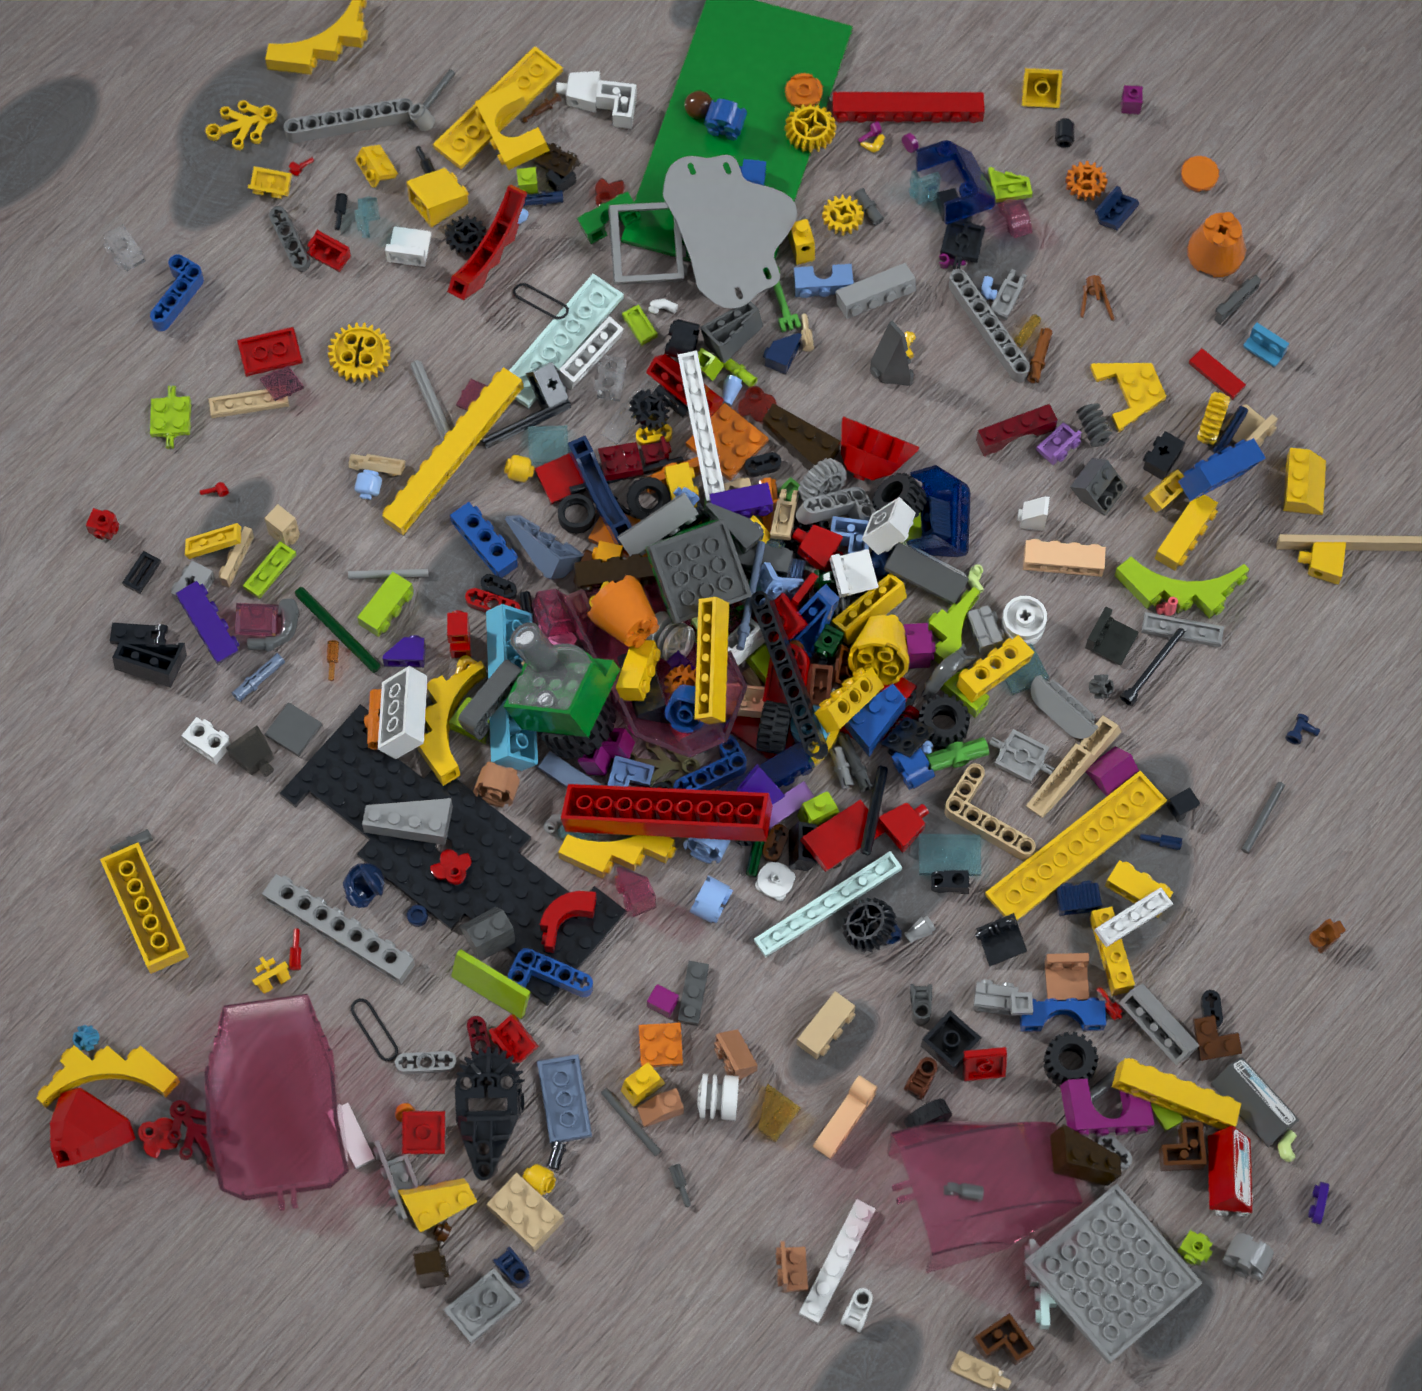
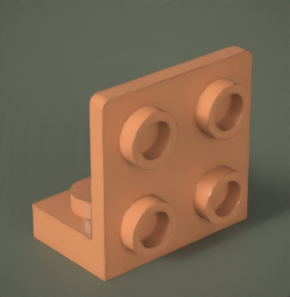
[1044,953,1089,1001]
[776,1241,808,1293]

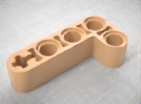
[813,1075,877,1159]

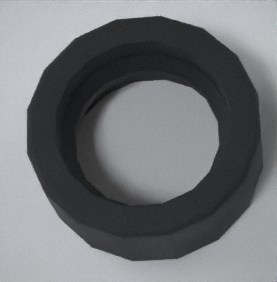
[558,494,596,534]

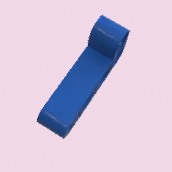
[150,254,204,331]
[673,735,747,790]
[508,948,593,997]

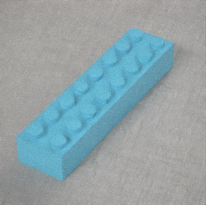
[486,604,538,771]

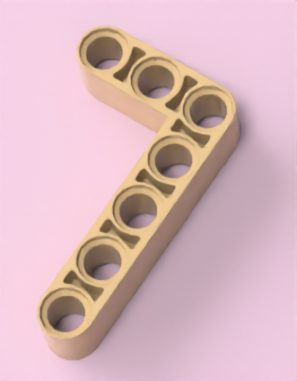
[944,763,1036,861]

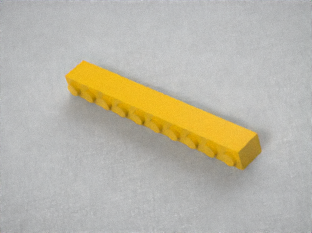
[382,367,524,535]

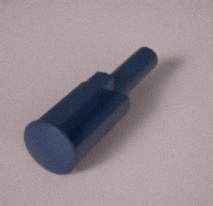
[1140,834,1183,850]

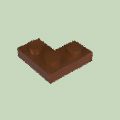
[1193,1015,1242,1061]

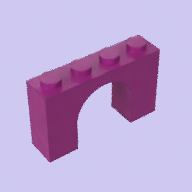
[1060,1079,1155,1137]

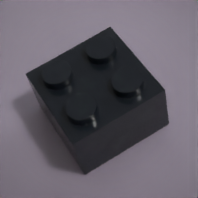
[921,1010,982,1074]

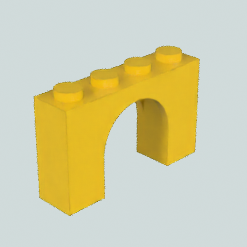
[475,82,550,171]

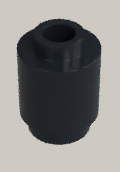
[1055,118,1075,148]

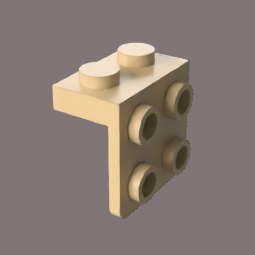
[1221,404,1278,447]

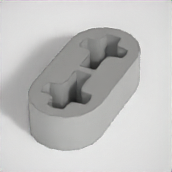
[1097,1134,1132,1170]

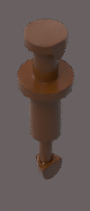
[522,93,562,123]

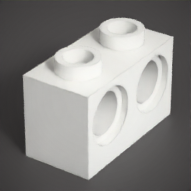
[181,717,231,765]

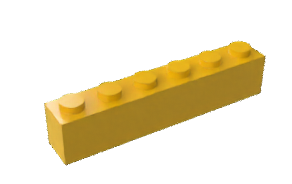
[695,597,729,724]
[1112,1058,1242,1130]

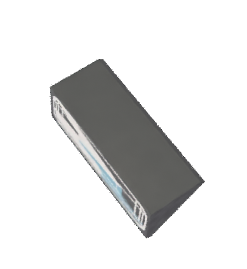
[884,541,969,605]
[1211,1057,1299,1147]

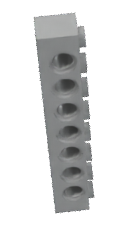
[262,874,415,985]

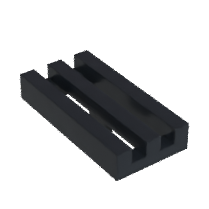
[122,551,161,594]

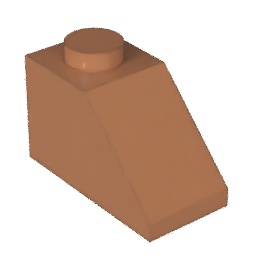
[637,1088,684,1128]

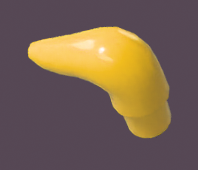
[860,134,885,153]
[455,655,477,674]

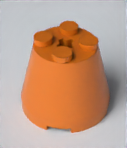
[1187,212,1246,278]
[587,575,659,648]

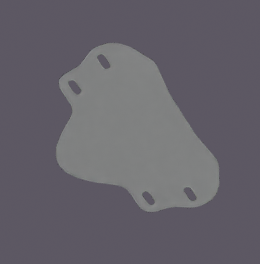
[663,155,797,308]

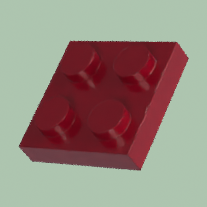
[598,442,644,481]

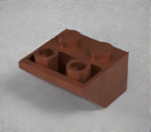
[806,664,834,707]

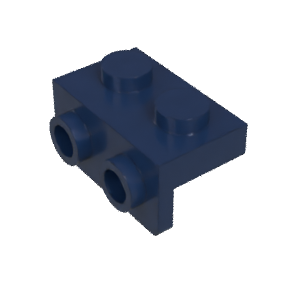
[1095,186,1140,231]

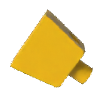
[787,219,815,265]
[1298,542,1346,585]
[621,1062,666,1107]

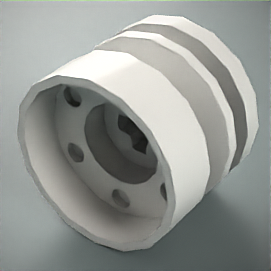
[645,611,695,661]
[697,1074,739,1121]

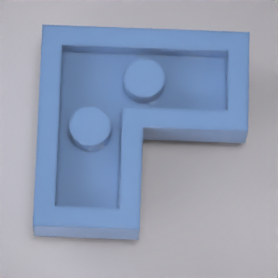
[607,755,655,787]

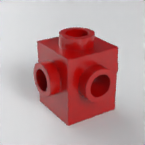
[86,508,119,540]

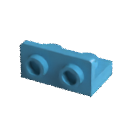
[1243,323,1289,367]

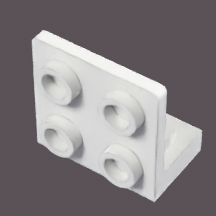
[385,227,431,267]
[829,549,878,598]

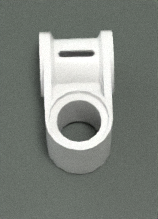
[840,1288,873,1333]

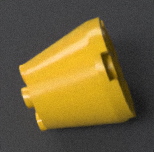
[848,614,909,685]

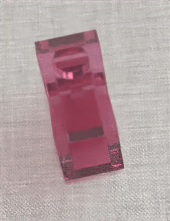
[998,199,1033,238]

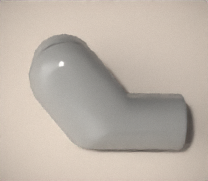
[543,814,562,833]

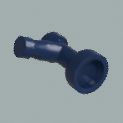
[1285,714,1320,745]

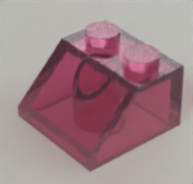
[532,588,583,638]

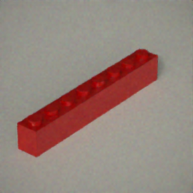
[832,92,985,123]

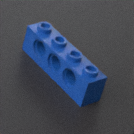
[450,502,518,578]

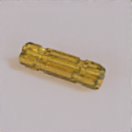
[1014,314,1041,348]

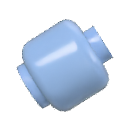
[355,470,382,500]

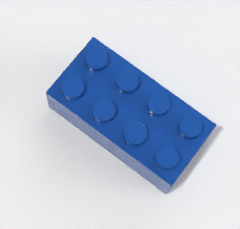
[1178,438,1266,502]

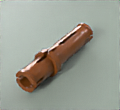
[1027,328,1053,384]

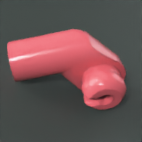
[1156,597,1178,616]

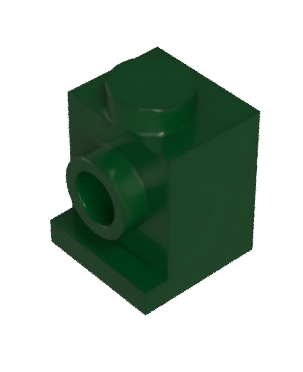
[814,624,844,660]

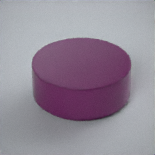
[902,133,919,153]

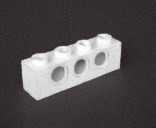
[558,316,624,390]

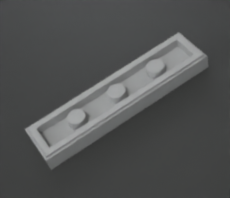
[1141,612,1224,647]

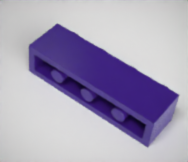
[176,581,240,664]

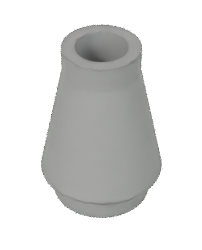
[904,916,936,943]

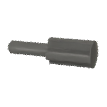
[668,1164,691,1207]

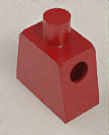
[792,525,843,571]
[878,803,929,853]

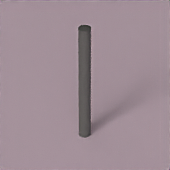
[407,69,455,129]
[1241,782,1285,853]
[601,1088,661,1157]

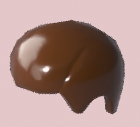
[685,91,713,119]

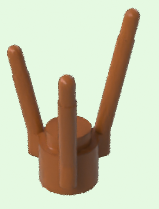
[1080,275,1114,320]

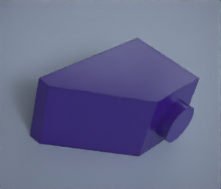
[383,635,426,668]

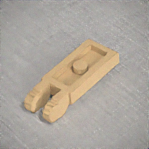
[770,489,799,541]

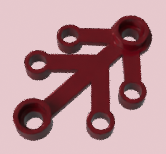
[167,1100,229,1172]

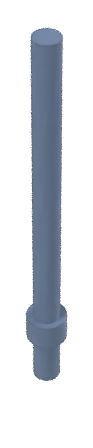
[736,541,765,651]

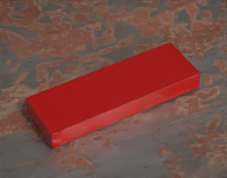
[1188,348,1246,400]

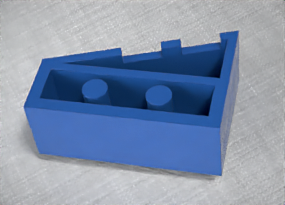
[791,584,840,659]

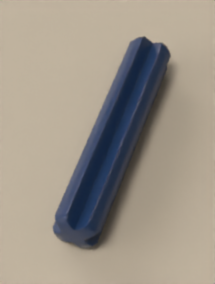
[1213,406,1248,454]

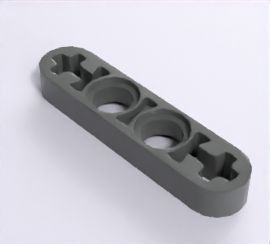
[269,206,311,272]

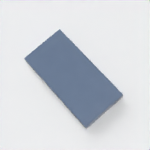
[537,1054,592,1144]

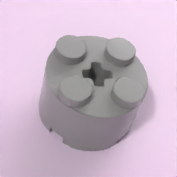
[1222,1233,1274,1281]

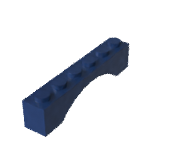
[568,435,632,550]

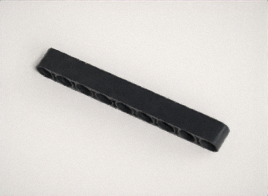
[751,591,828,760]

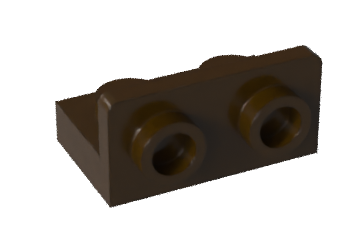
[534,142,580,178]

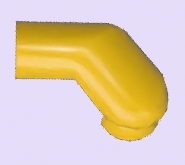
[904,331,916,359]

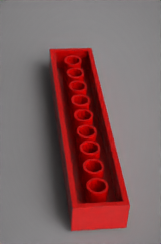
[560,784,773,842]

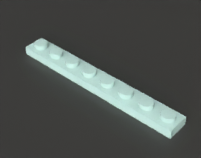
[754,851,902,958]

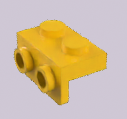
[355,145,398,188]
[248,166,292,199]

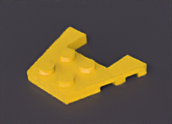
[1090,363,1166,432]

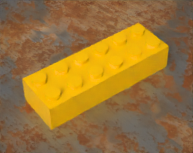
[100,842,189,974]

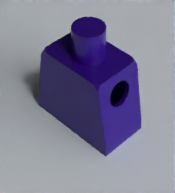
[737,764,785,805]

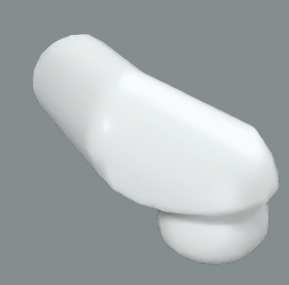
[649,299,678,314]

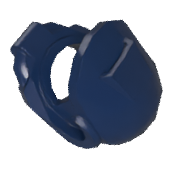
[343,863,385,908]

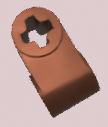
[903,1057,937,1100]

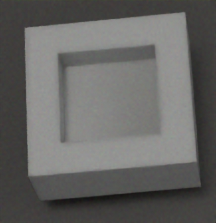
[1010,992,1033,1015]

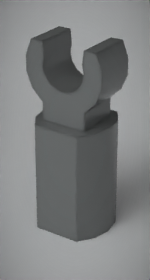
[943,1182,984,1202]

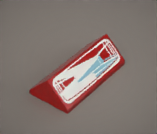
[1208,1125,1253,1213]

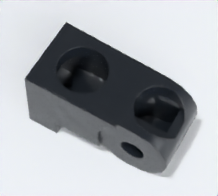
[931,870,969,894]

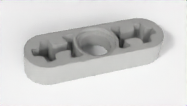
[395,1051,457,1074]

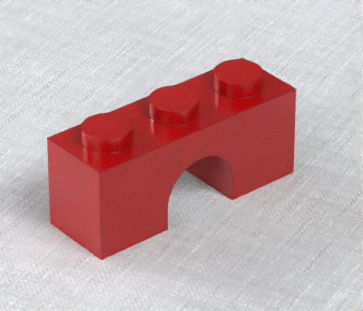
[447,610,471,658]

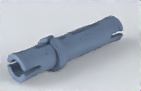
[231,653,285,702]

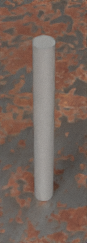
[348,569,429,579]

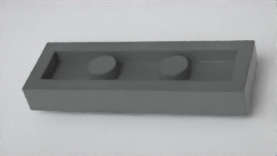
[1214,275,1261,325]
[678,961,709,1026]

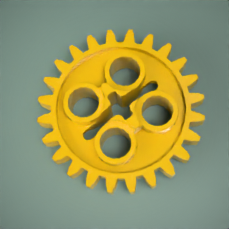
[328,322,391,383]

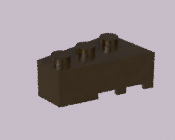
[1050,1124,1122,1186]

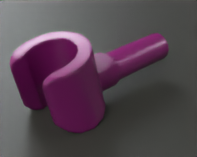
[858,122,882,143]
[939,254,966,269]

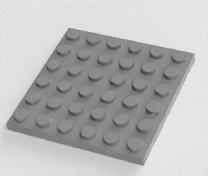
[1023,1183,1202,1364]

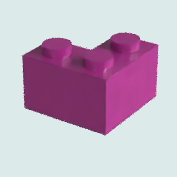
[904,623,936,669]
[577,728,635,775]

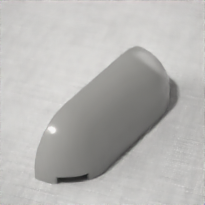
[1031,675,1098,739]

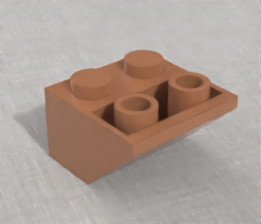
[714,1029,758,1080]

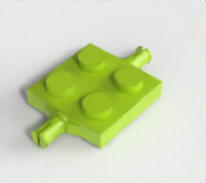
[150,385,191,449]

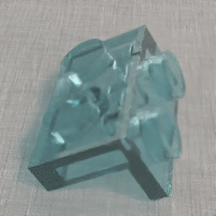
[908,170,941,205]
[355,197,380,238]

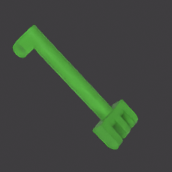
[766,266,801,333]

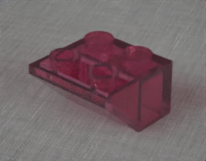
[614,867,656,917]

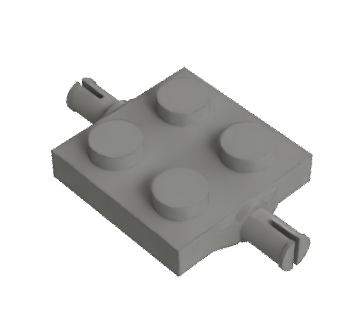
[989,729,1055,784]

